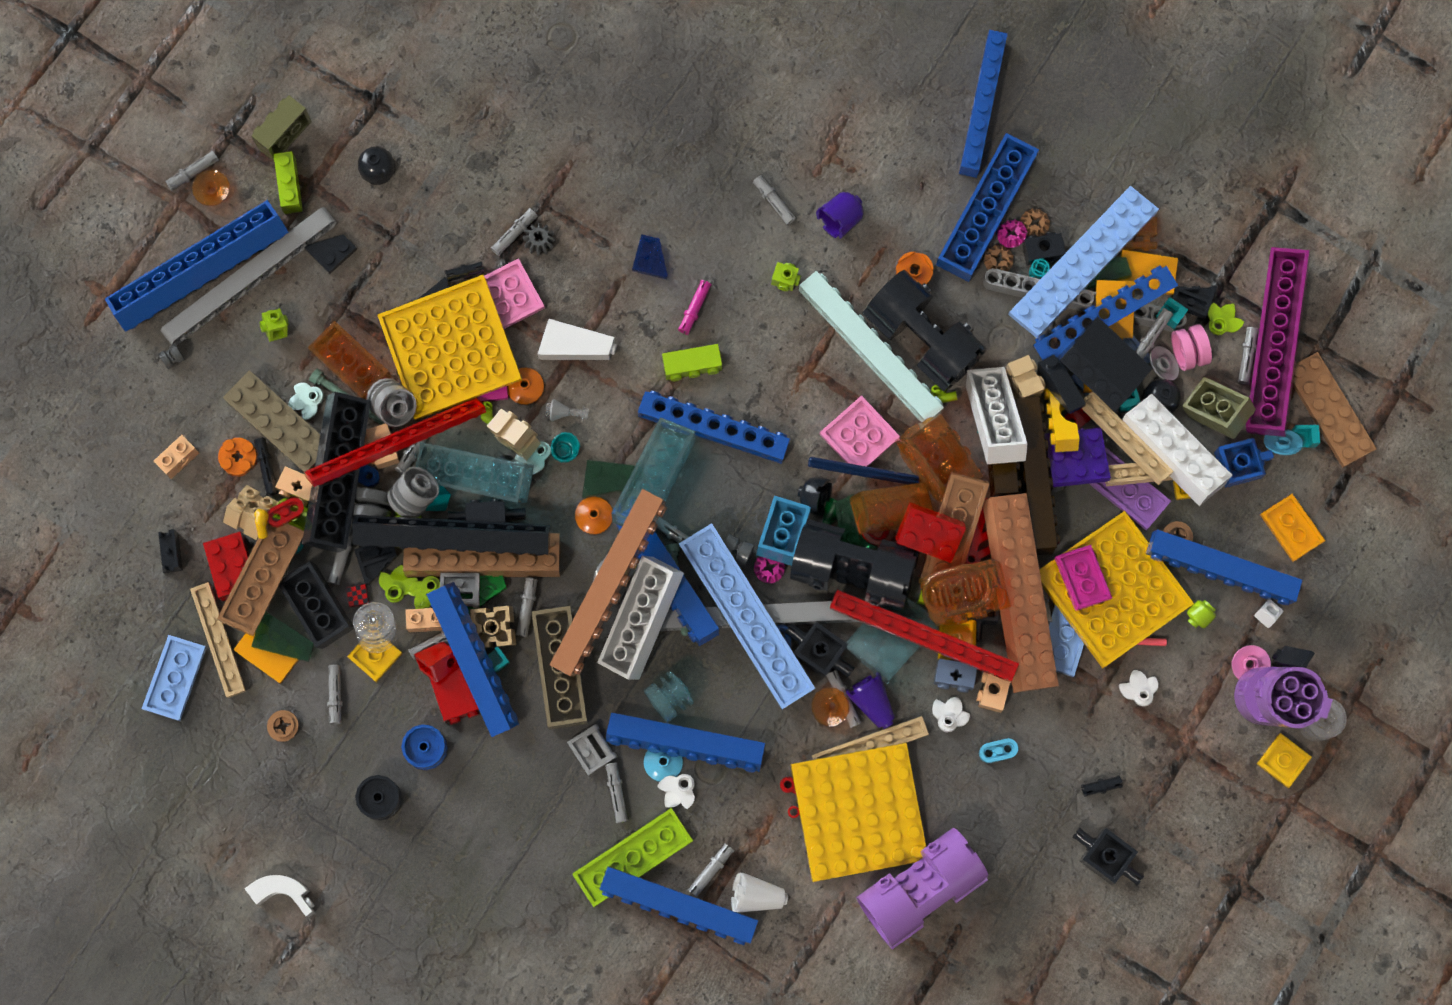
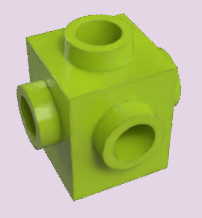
[771,262,801,292]
[259,308,289,342]

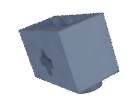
[934,659,977,693]

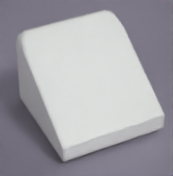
[1254,599,1284,628]

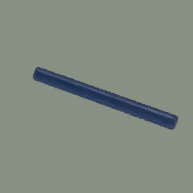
[808,457,919,486]

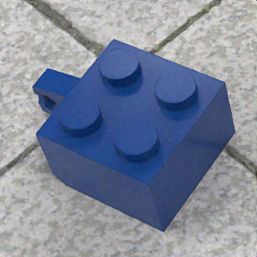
[1214,438,1274,488]

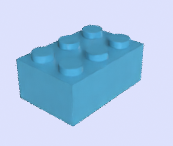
[756,496,811,566]

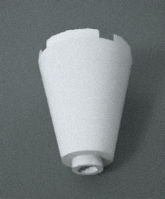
[731,873,788,913]

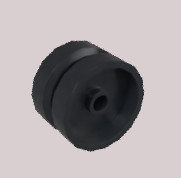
[355,775,402,821]

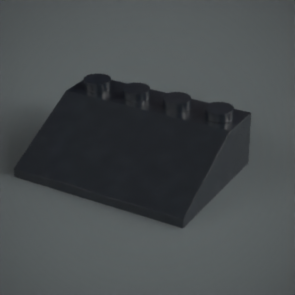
[1057,316,1152,412]

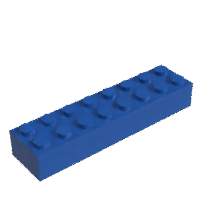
[936,133,1039,282]

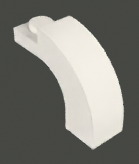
[245,875,315,917]

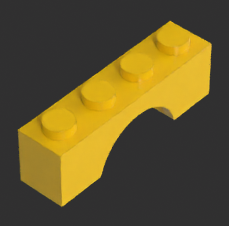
[1044,389,1079,452]

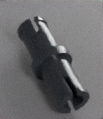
[445,261,484,282]
[1081,775,1123,797]

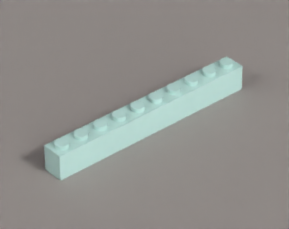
[799,271,944,427]

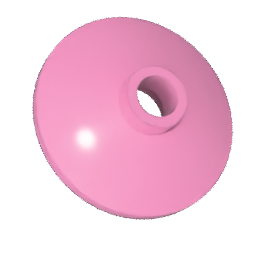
[1232,645,1271,679]

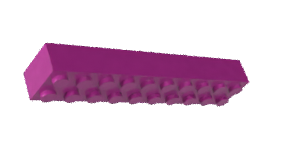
[1246,247,1310,437]

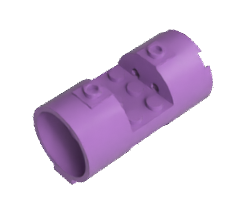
[1234,667,1333,728]
[856,828,988,949]

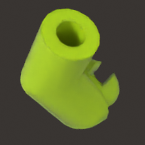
[930,385,958,403]
[481,401,494,424]

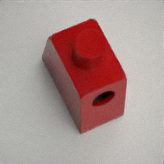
[414,642,459,682]

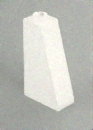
[538,319,617,360]

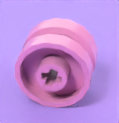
[1171,324,1212,371]

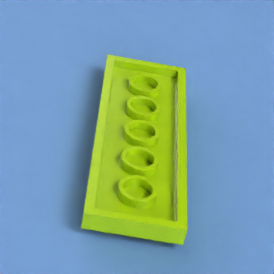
[572,808,693,907]

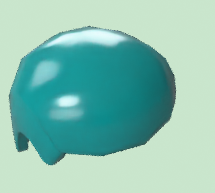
[550,432,580,463]

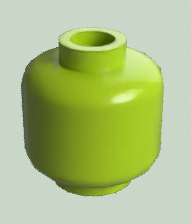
[1187,600,1216,629]

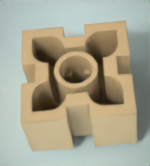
[1005,355,1045,400]
[487,409,541,461]
[223,485,279,540]
[470,606,516,648]

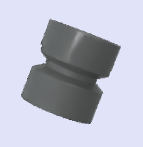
[725,534,754,568]

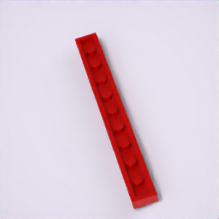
[304,398,486,487]
[830,590,1019,683]

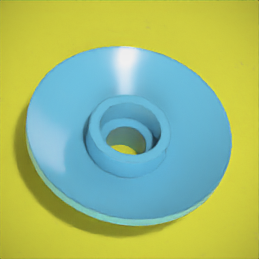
[1264,430,1303,455]
[644,751,683,782]

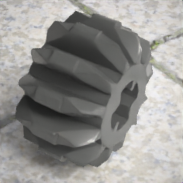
[523,223,555,256]

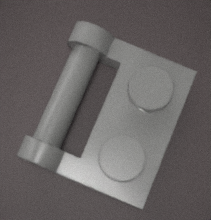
[440,573,480,608]
[567,724,618,776]

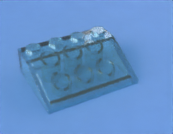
[846,598,940,684]

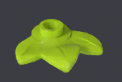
[1207,303,1244,336]
[379,565,418,603]
[407,576,440,609]

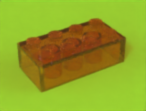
[308,321,392,399]
[849,482,933,535]

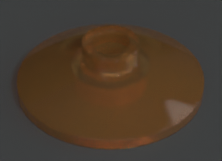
[192,170,230,206]
[811,687,849,726]

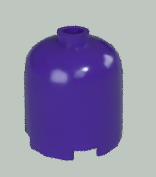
[816,192,864,239]

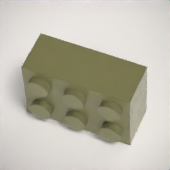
[252,95,311,161]
[1182,377,1256,439]

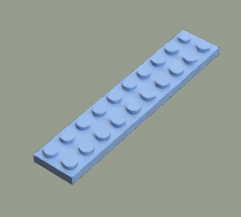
[1008,186,1159,339]
[679,523,815,709]

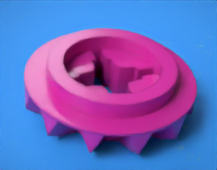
[997,219,1027,248]
[754,557,785,583]

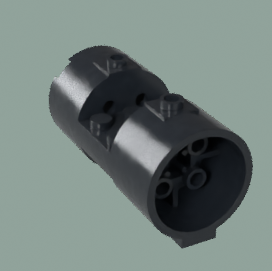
[862,270,987,393]
[790,519,919,610]

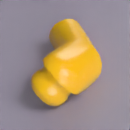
[254,509,269,539]

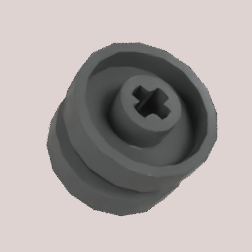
[352,488,392,519]

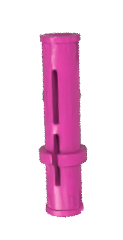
[678,280,712,335]

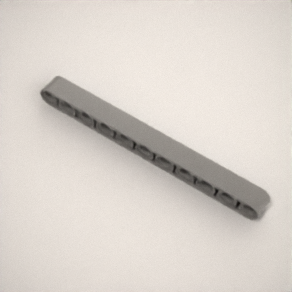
[160,207,337,345]
[983,269,1187,332]
[660,601,860,631]

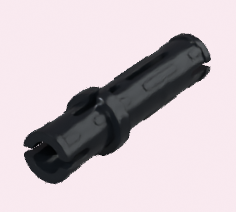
[254,438,278,496]

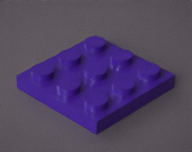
[1044,428,1111,487]

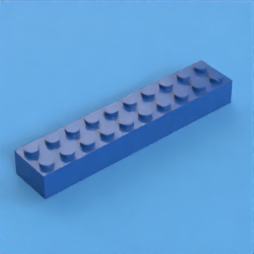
[105,200,289,332]

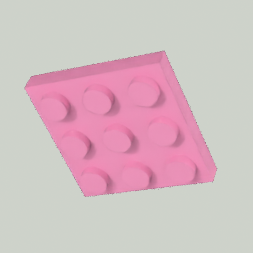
[485,258,545,329]
[819,395,900,467]

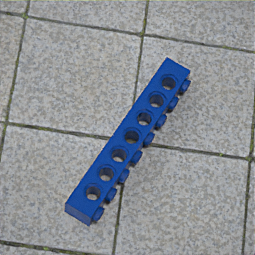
[1033,265,1178,360]
[638,391,790,464]

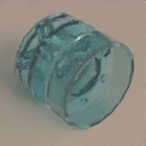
[643,671,694,723]

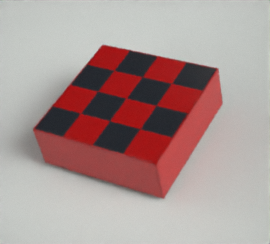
[346,584,369,608]

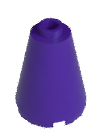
[846,672,895,729]

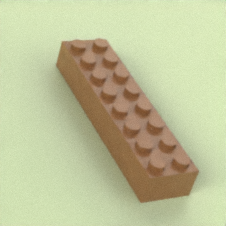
[403,533,561,577]

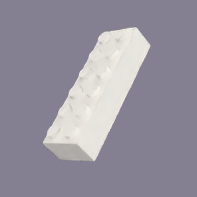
[966,367,1027,464]
[1122,394,1232,506]
[597,556,684,680]

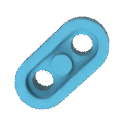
[979,738,1018,763]

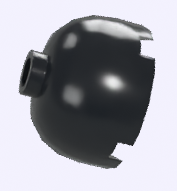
[358,146,395,185]
[1142,378,1181,414]
[798,477,832,516]

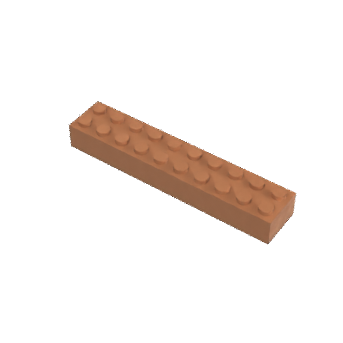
[550,489,667,677]
[983,493,1059,693]

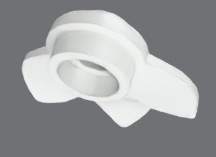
[1119,670,1158,706]
[932,697,970,732]
[658,774,694,809]

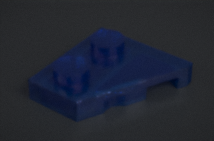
[632,234,668,280]

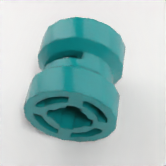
[1029,259,1050,279]

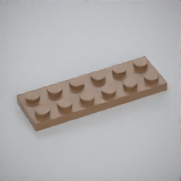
[1293,352,1377,468]
[918,472,989,591]
[217,517,304,636]

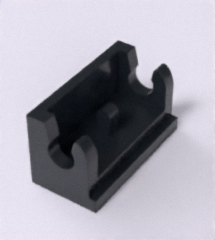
[158,529,183,573]

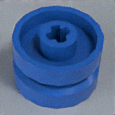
[401,724,448,771]

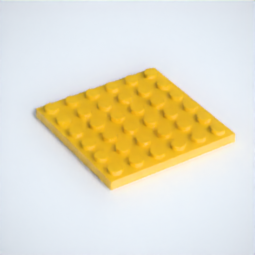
[378,274,522,420]
[1039,511,1194,668]
[790,743,926,882]

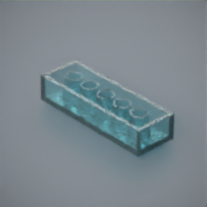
[611,417,696,526]
[415,442,534,503]

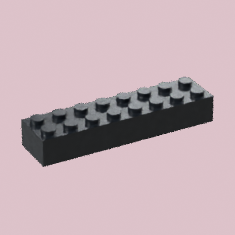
[302,391,371,553]

